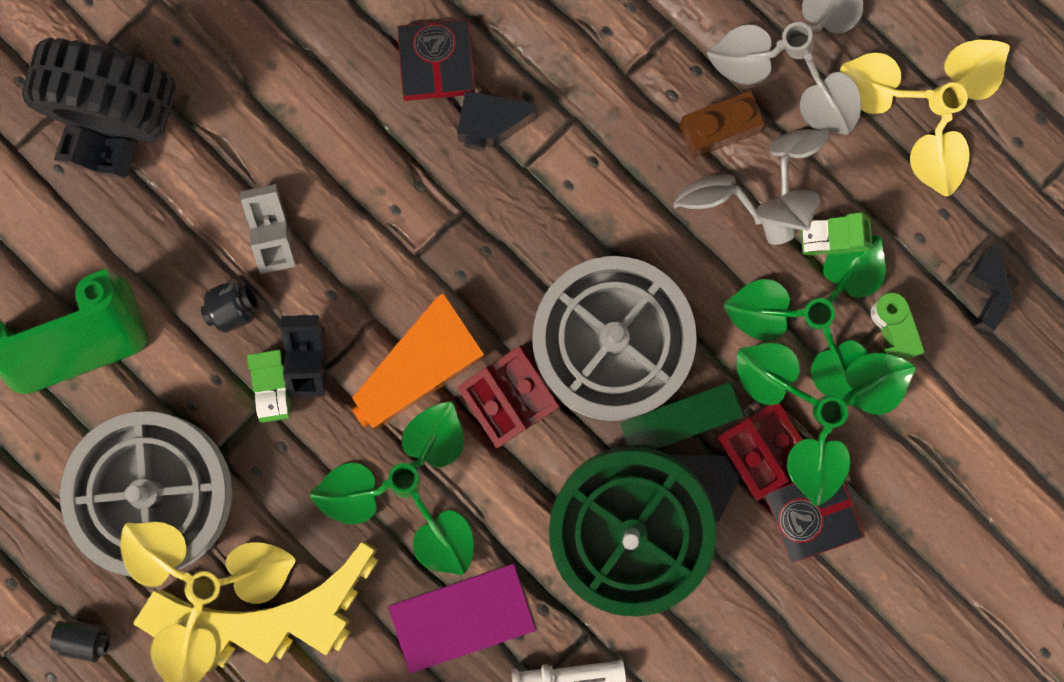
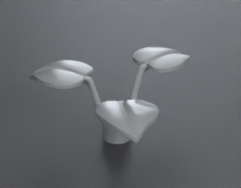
[707,0,863,135]
[673,129,830,245]

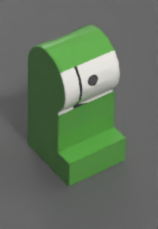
[801,213,873,255]
[871,293,925,360]
[247,350,291,423]

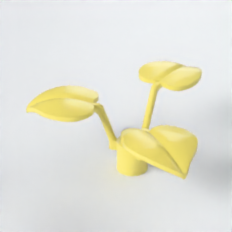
[840,40,1010,196]
[120,522,295,682]

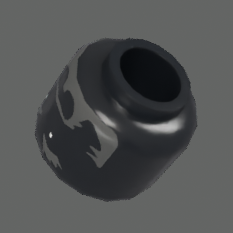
[201,279,259,333]

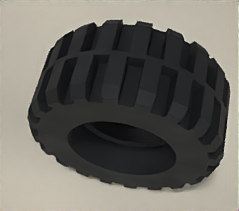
[22,38,176,143]

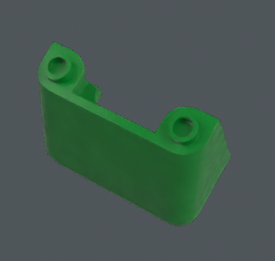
[0,269,148,394]

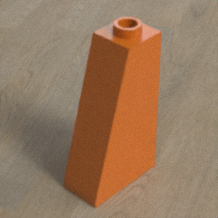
[352,293,485,430]

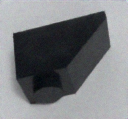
[457,91,537,151]

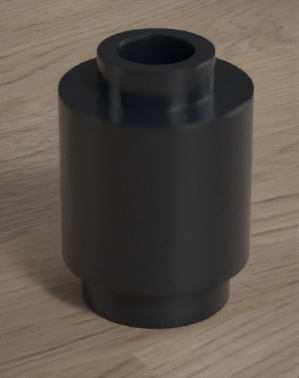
[50,619,111,663]

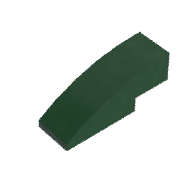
[620,382,744,450]

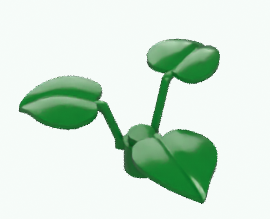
[724,235,886,407]
[736,343,916,506]
[309,402,474,575]

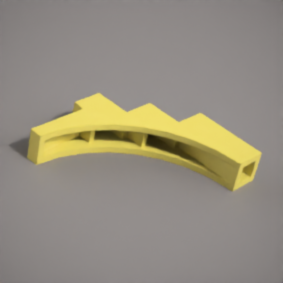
[133,542,378,672]

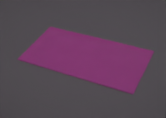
[388,564,536,674]

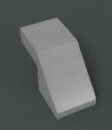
[240,184,296,274]

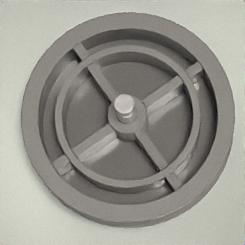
[533,256,697,421]
[60,411,232,577]

